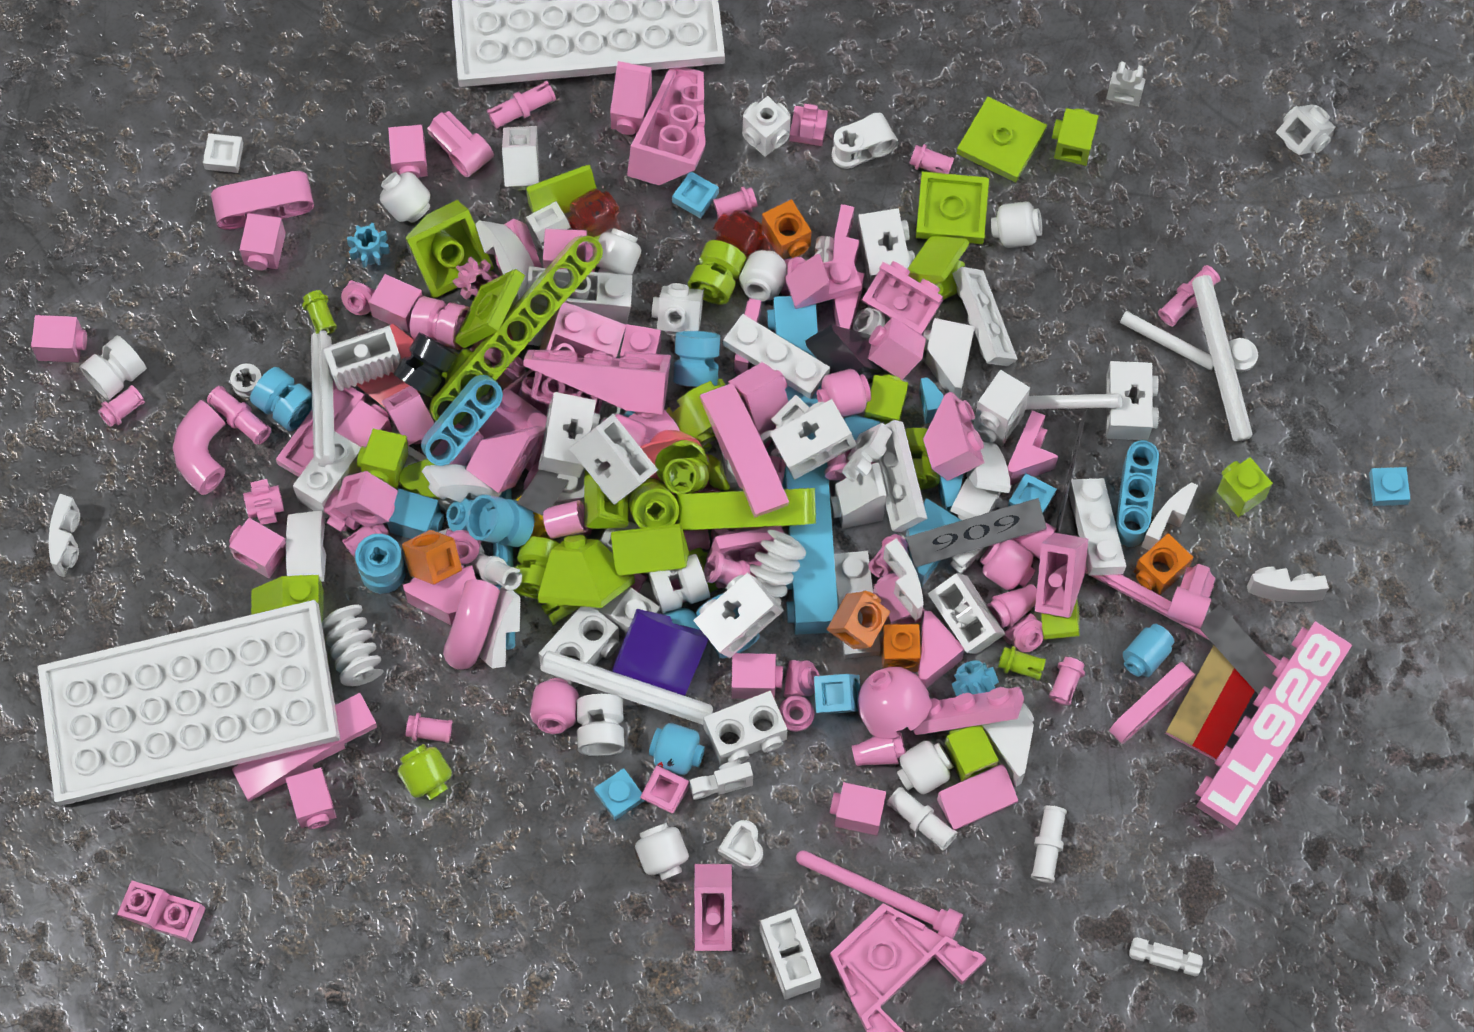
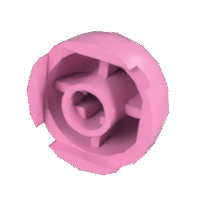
[857,667,932,739]

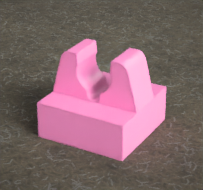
[789,104,828,146]

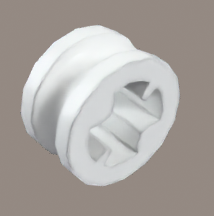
[230,363,262,399]

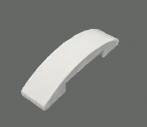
[475,220,545,346]

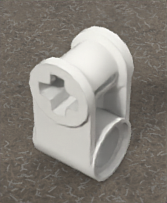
[831,113,899,169]

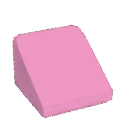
[640,766,690,814]

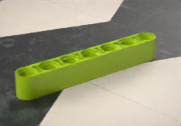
[429,235,603,425]

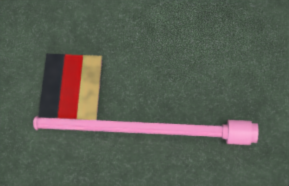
[1013,522,1280,761]

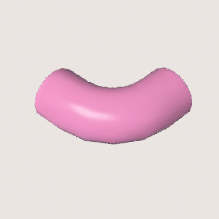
[173,400,225,495]
[443,579,500,670]

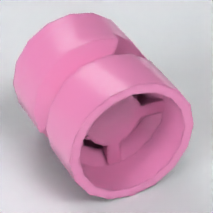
[410,296,470,350]

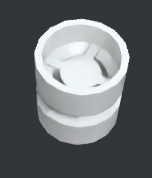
[79,335,147,401]
[648,554,710,614]
[576,694,624,756]

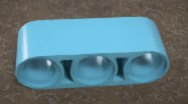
[421,375,503,466]
[1115,440,1159,547]

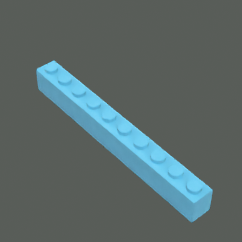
[767,296,838,635]

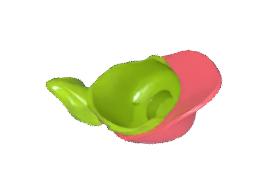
[640,430,730,490]

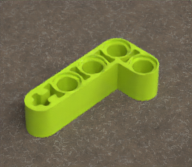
[673,488,816,530]

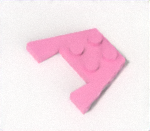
[829,903,986,1032]

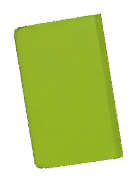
[526,165,599,214]
[907,236,969,285]
[584,469,628,528]
[611,524,689,576]

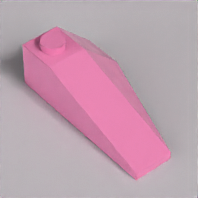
[627,67,706,185]
[523,350,671,418]

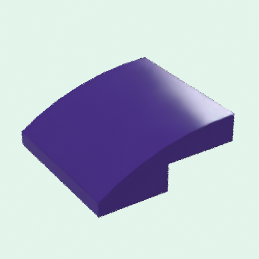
[612,609,709,696]

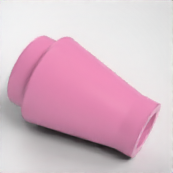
[987,584,1037,628]
[852,731,906,767]

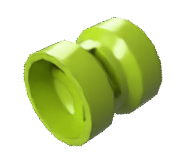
[663,457,709,494]

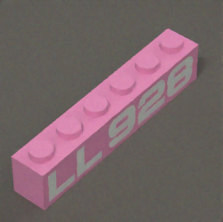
[1195,621,1352,830]

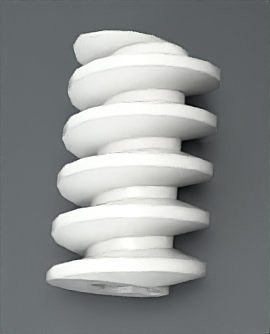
[750,530,806,605]
[322,604,384,686]

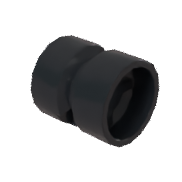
[393,332,458,398]

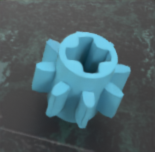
[347,223,390,268]
[952,660,999,696]

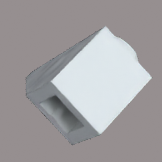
[527,267,632,324]

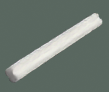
[1192,275,1252,441]
[311,330,335,467]
[540,651,713,725]

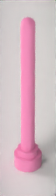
[796,850,963,939]

